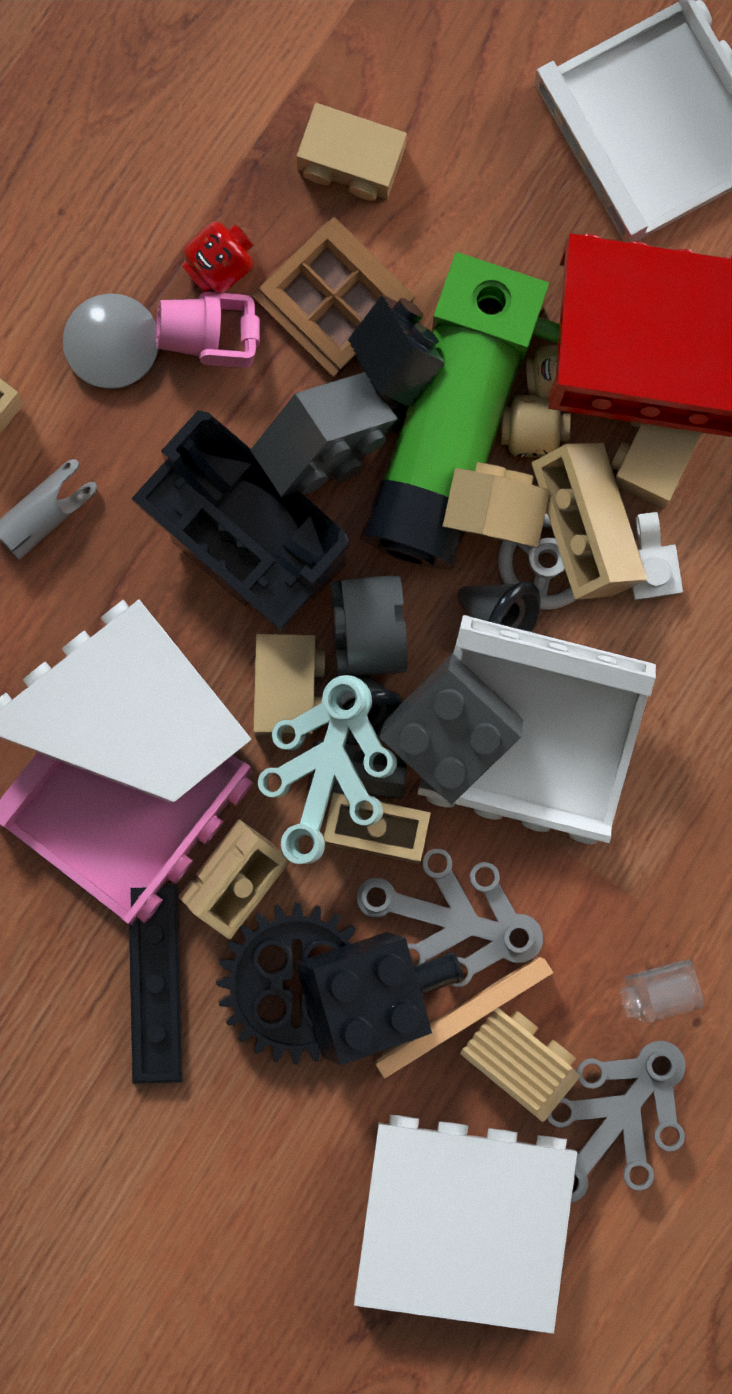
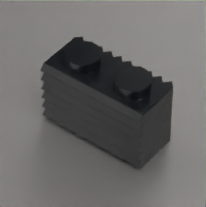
[347,295,444,407]

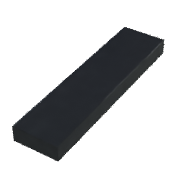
[129,884,183,1084]

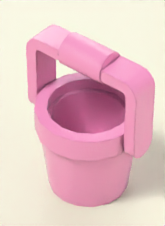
[155,292,260,368]

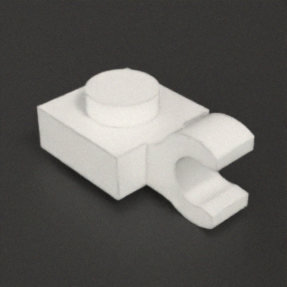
[631,512,683,601]

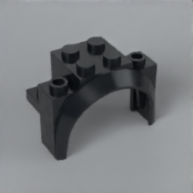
[131,410,349,632]

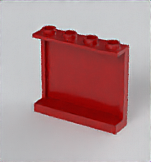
[548,233,732,437]

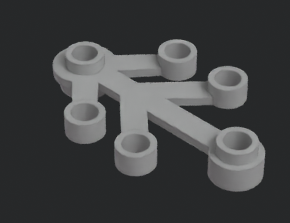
[357,849,543,987]
[547,1041,685,1203]

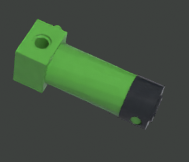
[360,252,560,570]

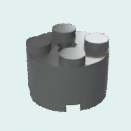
[330,575,408,677]

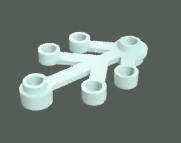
[258,675,397,864]

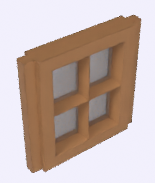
[252,217,415,379]

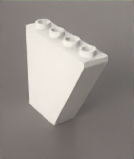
[0,600,252,803]

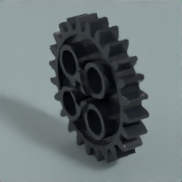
[216,902,358,1064]

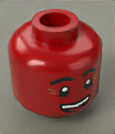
[181,222,254,293]

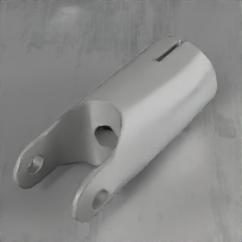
[0,459,98,560]

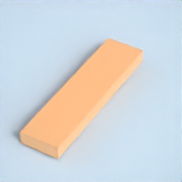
[374,956,553,1079]

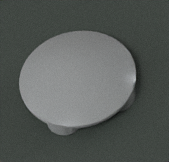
[63,293,159,389]

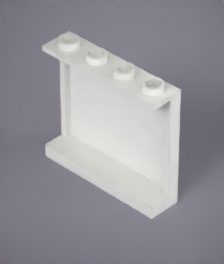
[534,0,732,242]
[417,615,656,844]
[354,1115,577,1334]

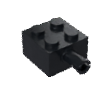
[296,932,463,1065]

